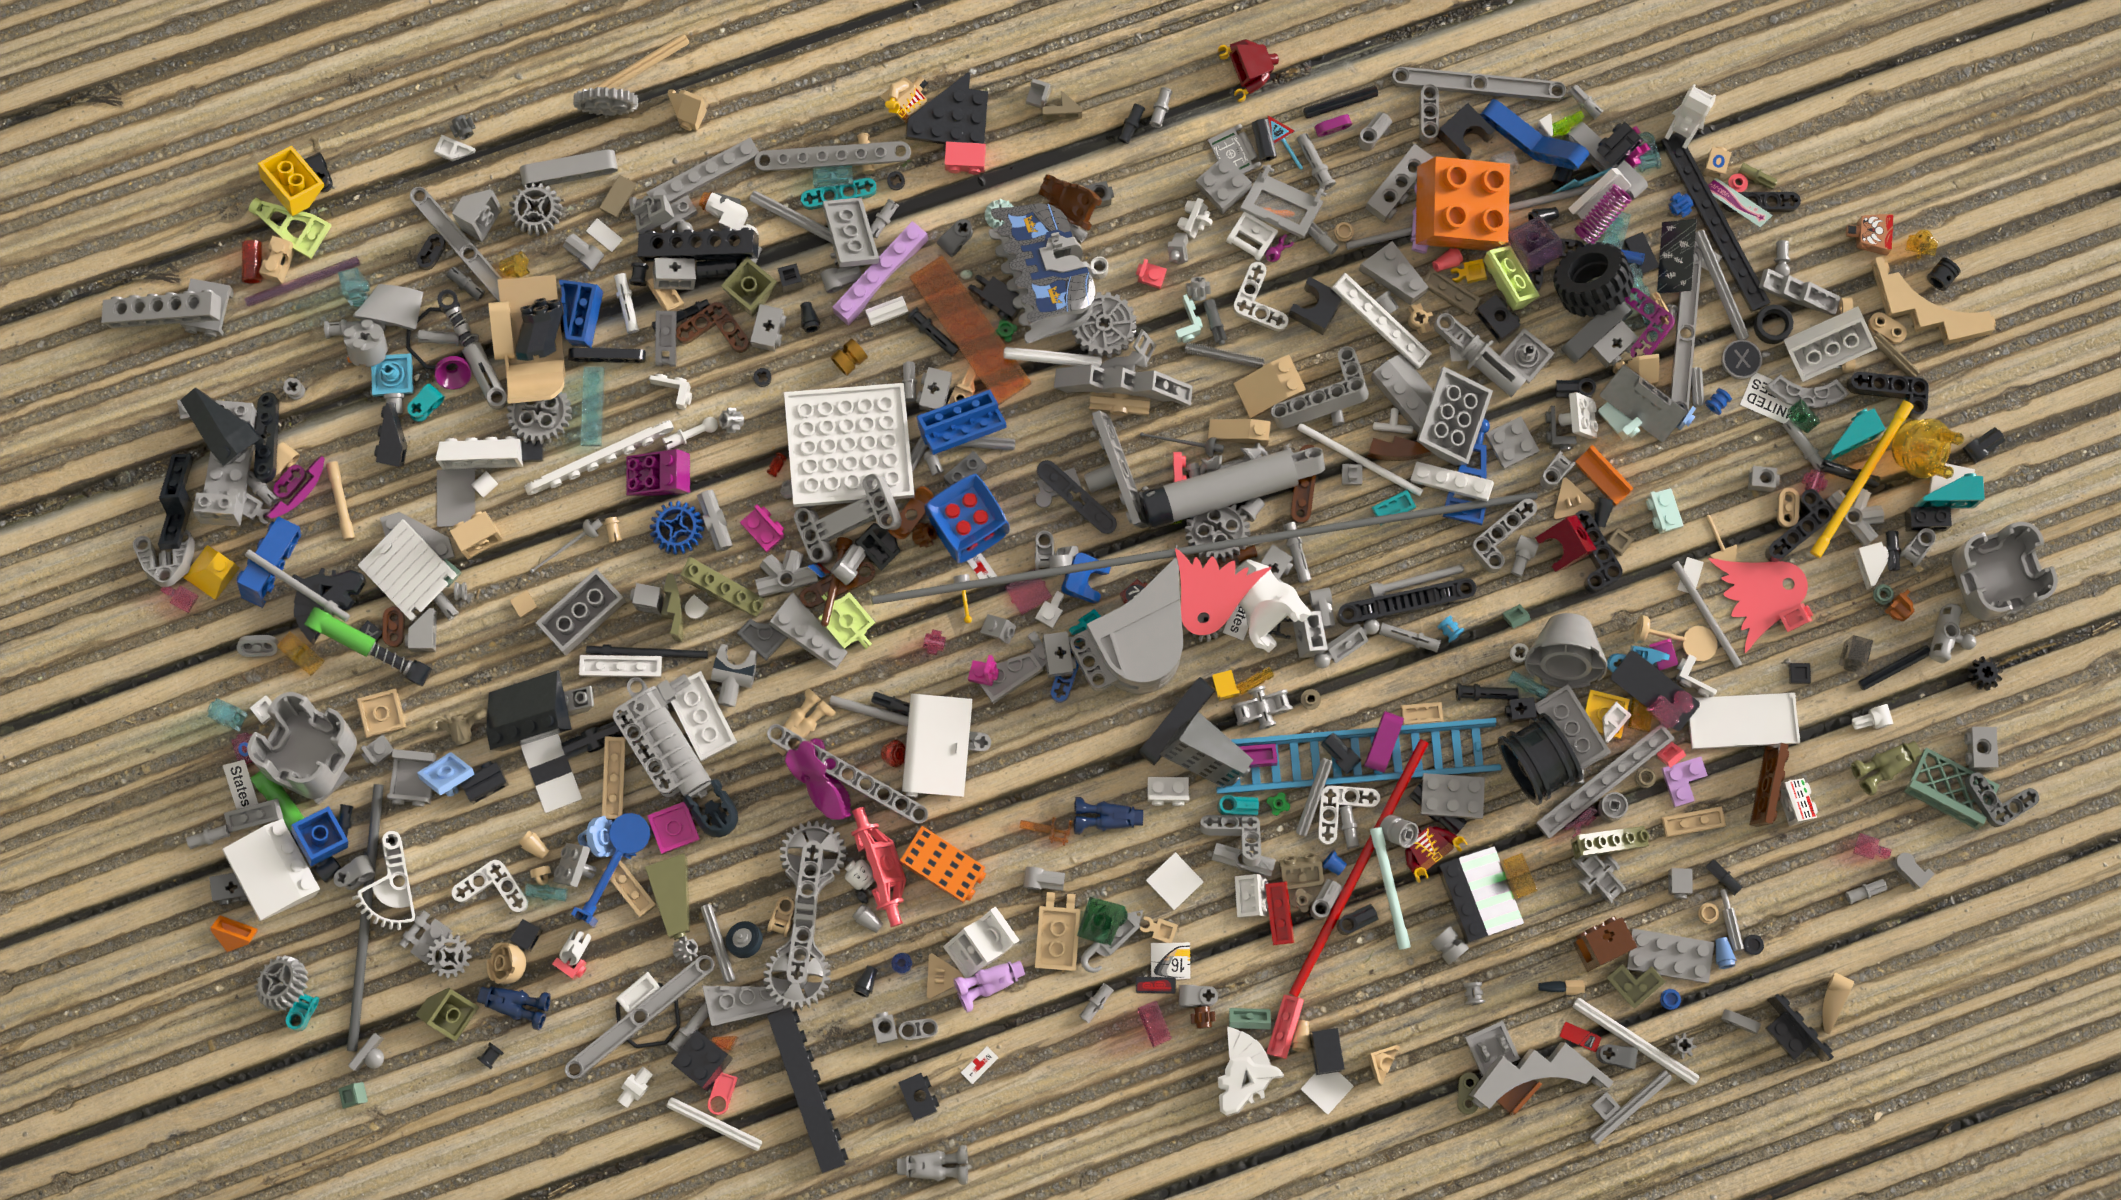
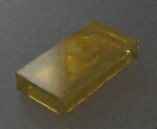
[1503,853,1538,899]

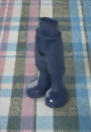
[1074,797,1143,835]
[477,986,551,1030]

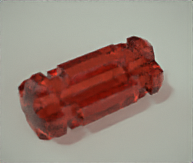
[767,453,786,477]

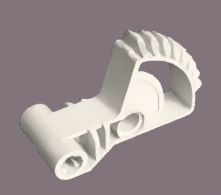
[352,831,415,930]

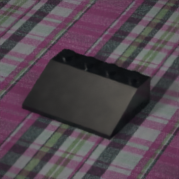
[486,670,572,751]

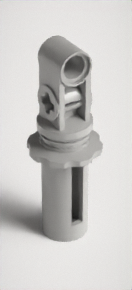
[1434,313,1527,397]

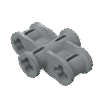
[1231,686,1293,730]
[1571,855,1626,904]

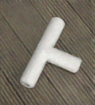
[1373,408,1413,434]

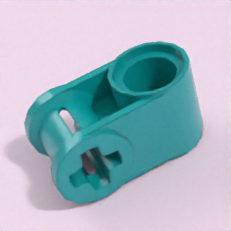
[407,383,445,422]
[285,993,319,1032]

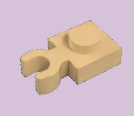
[1140,917,1178,943]

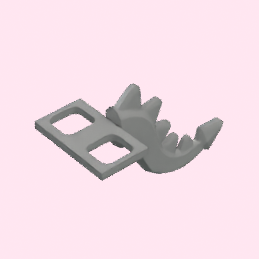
[1095,329,1156,393]

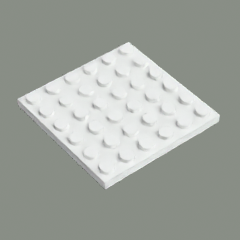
[784,383,914,507]

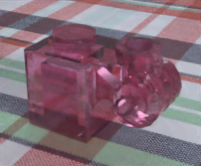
[1646,691,1694,729]

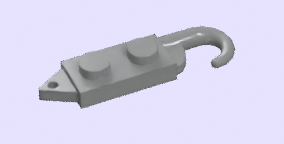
[1081,910,1143,973]

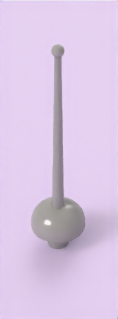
[530,519,603,573]

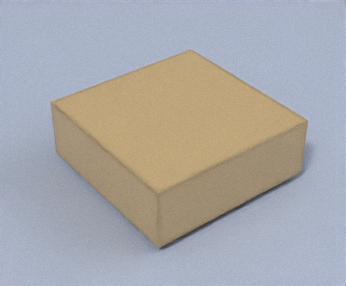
[510,590,538,618]

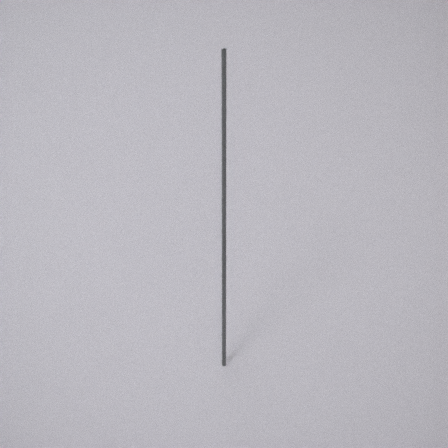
[871,491,1538,605]

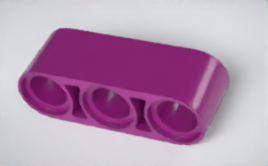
[1364,711,1404,773]

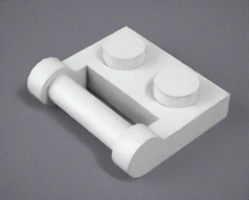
[1226,212,1278,262]

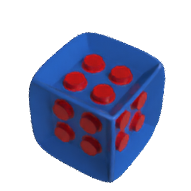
[924,473,1010,564]

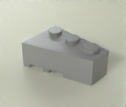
[1359,241,1429,305]

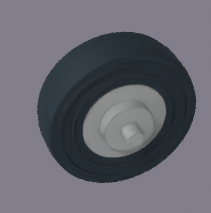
[725,921,763,958]

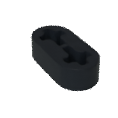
[416,234,446,270]

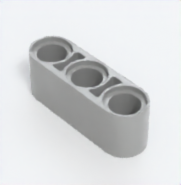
[1419,84,1439,144]

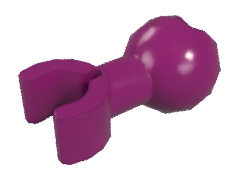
[1265,234,1294,262]

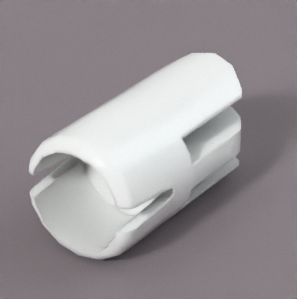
[559,929,591,965]

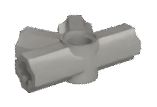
[1825,488,1884,547]
[755,550,818,597]

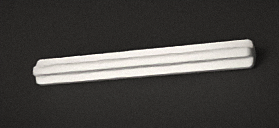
[1003,347,1102,367]
[667,1097,762,1151]

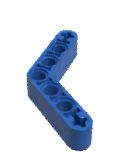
[1480,99,1590,170]

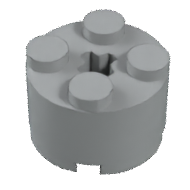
[344,319,388,367]

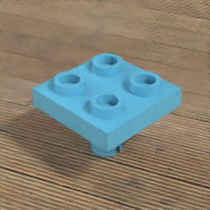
[371,353,413,397]

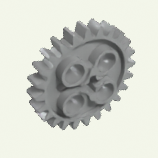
[573,87,638,116]
[506,391,572,445]
[1185,504,1250,562]

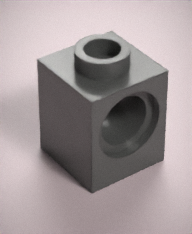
[1084,181,1114,209]

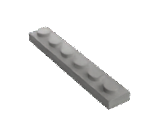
[646,137,759,204]

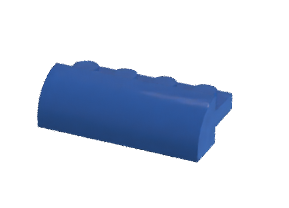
[917,390,1007,455]

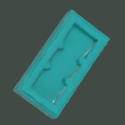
[1371,490,1416,526]

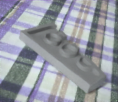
[702,986,791,1027]

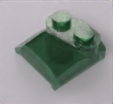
[1077,897,1128,945]

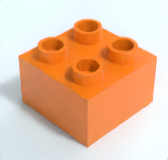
[1416,157,1510,251]

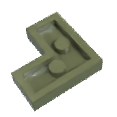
[1606,964,1666,1009]

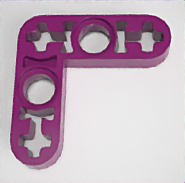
[1625,288,1675,358]

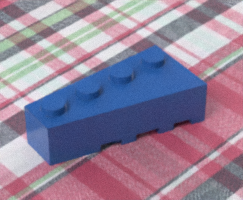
[236,516,301,608]

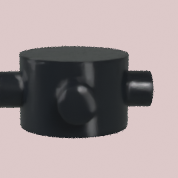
[855,890,869,904]

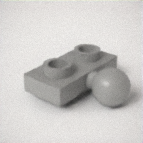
[660,195,698,232]

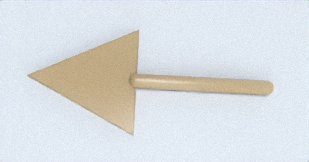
[1707,515,1737,562]

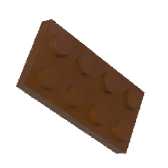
[1749,743,1789,827]

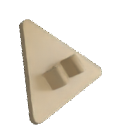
[1554,477,1594,520]
[927,953,965,999]

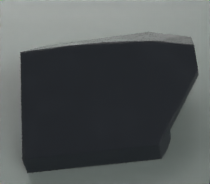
[855,523,900,571]

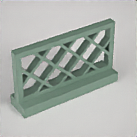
[1904,748,2000,830]

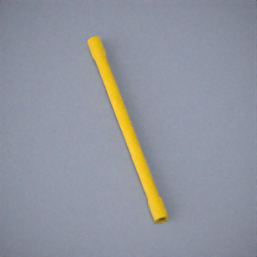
[1810,400,1914,558]

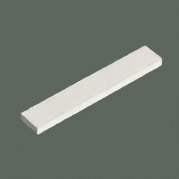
[1331,273,1432,369]

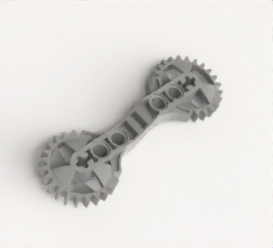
[764,821,846,1011]

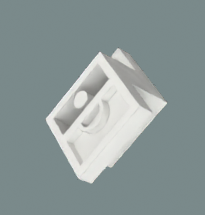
[943,907,1019,978]

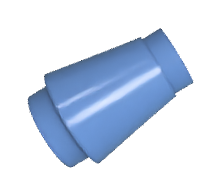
[1715,937,1736,969]

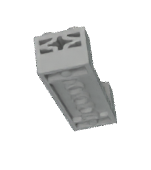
[193,400,257,526]

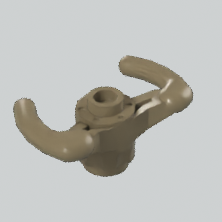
[427,708,487,745]

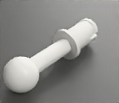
[662,417,718,450]

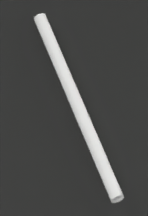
[1297,423,1423,497]

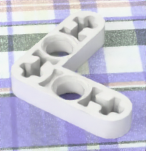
[1233,262,1288,332]
[1318,786,1380,845]
[452,860,528,913]

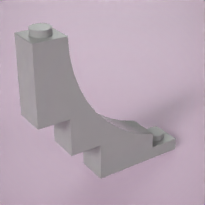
[1054,364,1193,406]
[1469,1042,1614,1109]

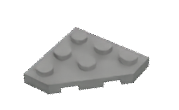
[380,512,456,561]

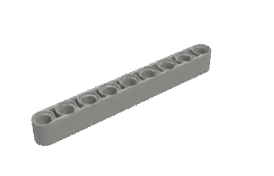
[767,724,928,824]

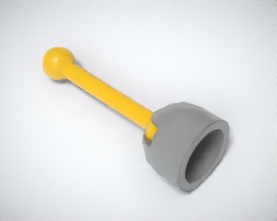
[953,574,972,623]

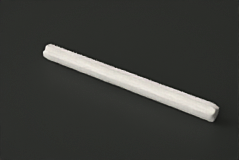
[1573,998,1699,1085]

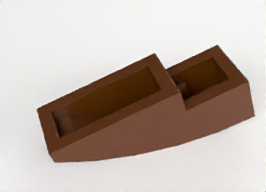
[1367,436,1432,461]

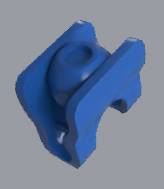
[1061,553,1111,603]

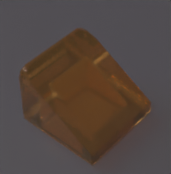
[712,1036,739,1051]

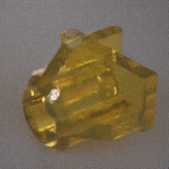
[1905,229,1939,258]
[499,251,530,278]

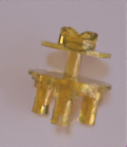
[1891,418,1964,479]

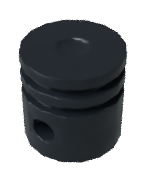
[1927,257,1961,291]

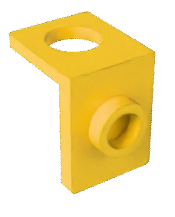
[1212,670,1240,701]

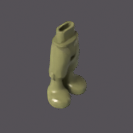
[1851,741,1922,796]

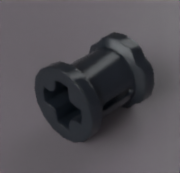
[629,262,649,287]
[477,1042,504,1069]

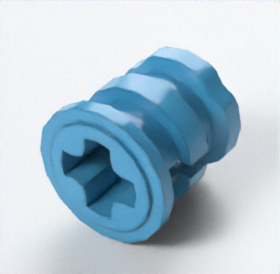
[1437,615,1464,643]

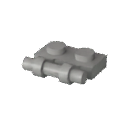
[399,911,452,964]

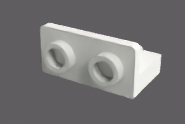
[1147,777,1189,806]
[1235,874,1269,918]

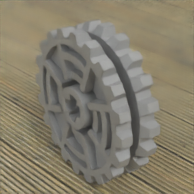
[1072,292,1137,359]

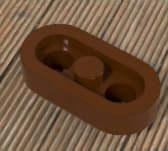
[383,606,405,648]

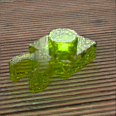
[1552,110,1585,137]

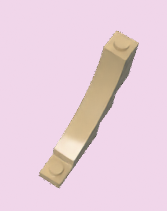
[1871,256,1996,345]

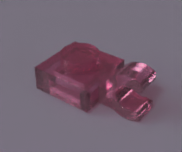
[160,586,199,614]
[1564,805,1598,838]
[1853,833,1892,860]

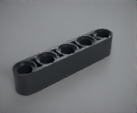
[1138,677,1216,765]

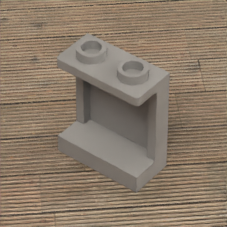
[180,278,234,337]
[387,749,437,807]

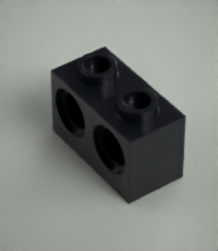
[1905,506,1952,532]

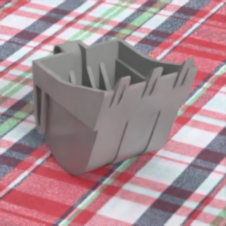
[1070,545,1183,694]

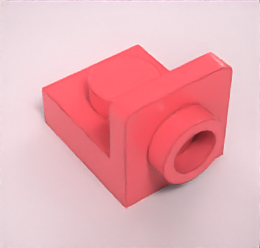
[1136,259,1167,289]
[1779,603,1813,632]
[552,958,587,980]

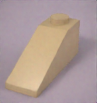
[1208,419,1271,446]

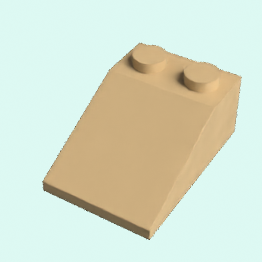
[1233,354,1306,419]

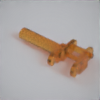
[1019,817,1072,846]

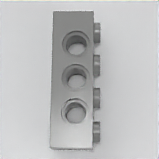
[1365,144,1434,222]

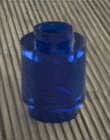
[891,953,913,975]

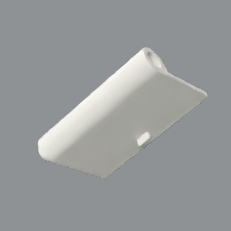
[902,694,972,797]

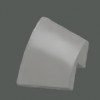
[353,284,423,331]

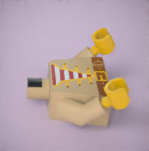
[880,76,928,124]

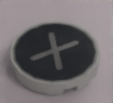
[1721,340,1762,380]

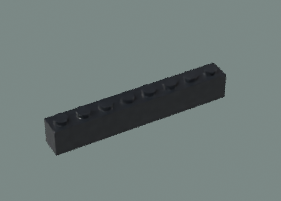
[767,1007,849,1174]

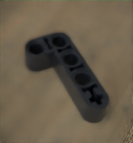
[1846,372,1929,419]
[1765,489,1833,562]
[1575,510,1623,593]

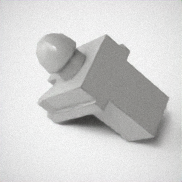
[1167,233,1188,264]

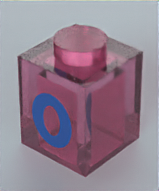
[231,732,253,765]

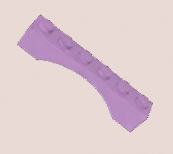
[833,221,928,326]

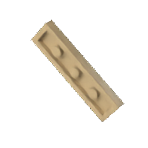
[602,736,626,819]

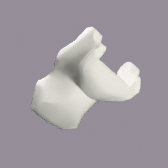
[1235,560,1311,653]

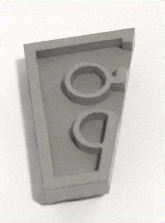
[979,652,1043,704]

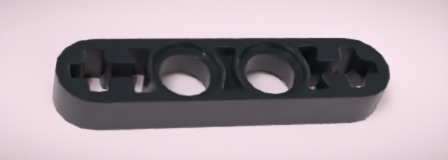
[1722,192,1801,212]
[568,348,646,363]

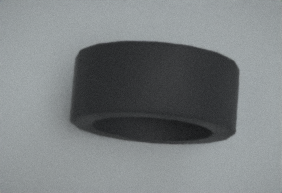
[1753,304,1794,344]

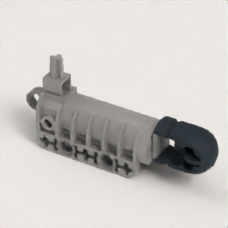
[613,674,738,838]

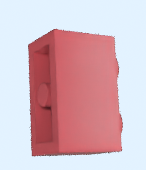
[945,142,986,175]

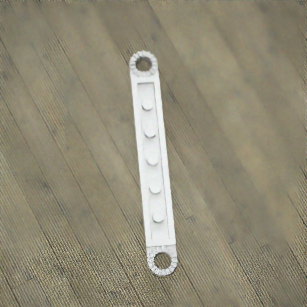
[524,420,674,495]

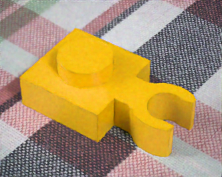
[1451,259,1487,284]

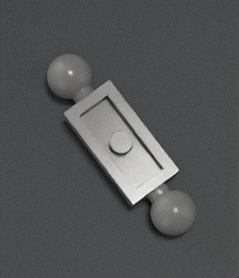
[1314,619,1380,669]

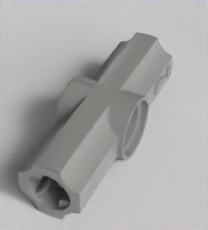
[697,490,733,552]
[1212,843,1275,877]

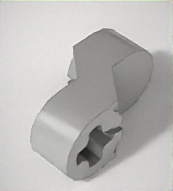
[1049,546,1079,568]
[968,731,991,751]

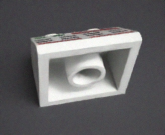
[1780,778,1818,827]

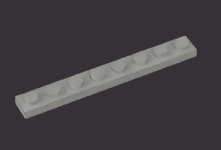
[1536,723,1675,839]

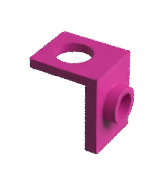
[1649,638,1679,670]

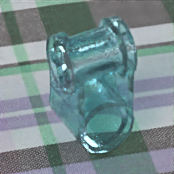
[1638,132,1661,172]

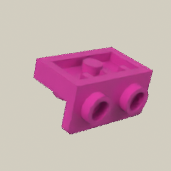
[740,504,785,553]

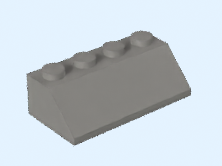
[1371,354,1434,435]

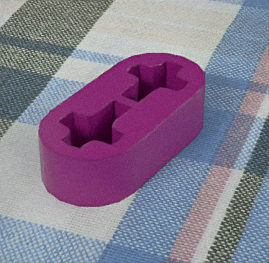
[1314,114,1352,137]
[273,465,307,500]

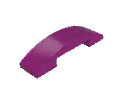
[265,456,325,519]

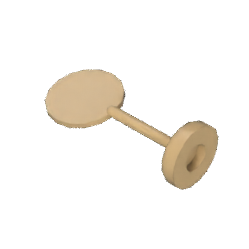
[1634,615,1718,661]

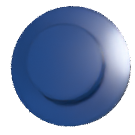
[1660,989,1681,1010]

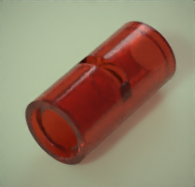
[242,240,262,284]

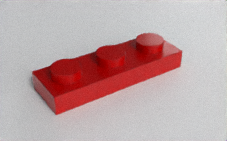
[1265,881,1295,945]

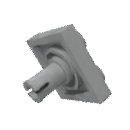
[1500,328,1555,384]
[553,843,596,887]

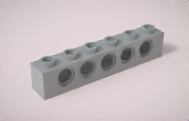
[101,289,221,328]

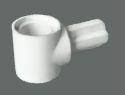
[1852,704,1894,730]

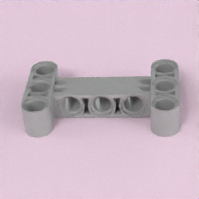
[794,474,902,564]

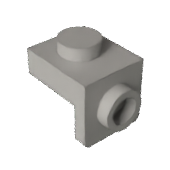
[980,614,1016,644]

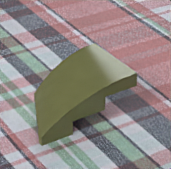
[661,573,683,642]

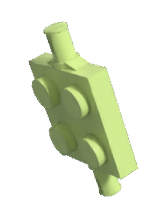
[818,592,875,649]

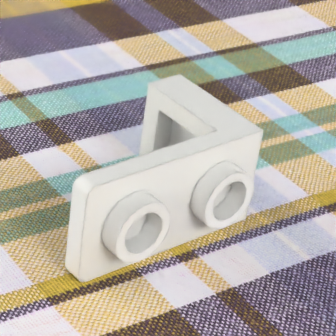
[649,374,692,410]
[1676,654,1717,697]

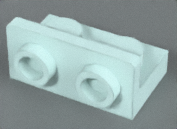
[1646,488,1684,534]

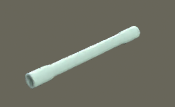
[1370,827,1411,950]

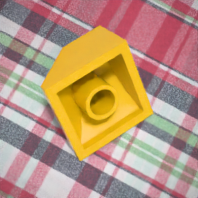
[183,545,240,600]

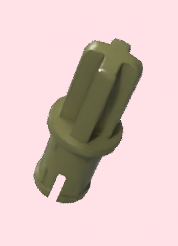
[1737,162,1777,190]

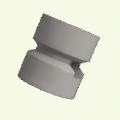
[1597,792,1628,822]
[1380,815,1419,848]
[1430,926,1469,965]

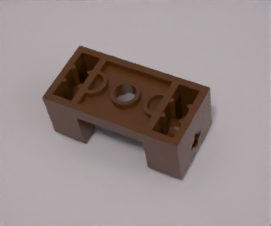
[1573,916,1637,972]

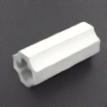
[865,296,909,327]

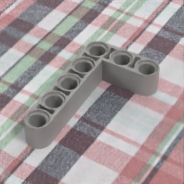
[1271,346,1369,429]

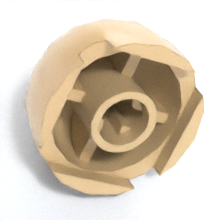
[486,942,526,984]

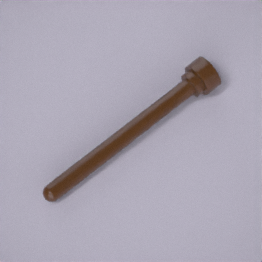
[821,537,853,627]

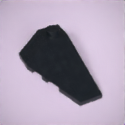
[180,388,261,466]

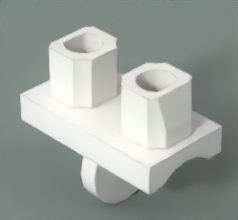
[1177,198,1213,239]

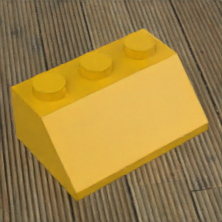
[258,145,324,216]

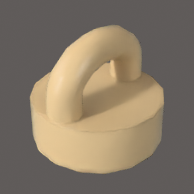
[530,865,551,886]

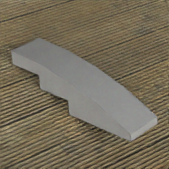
[1759,268,1840,315]

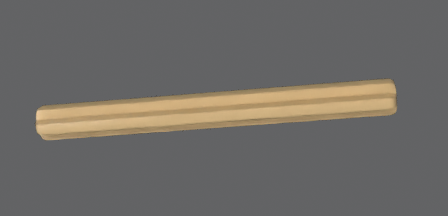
[593,34,689,89]

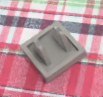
[1465,1021,1520,1076]

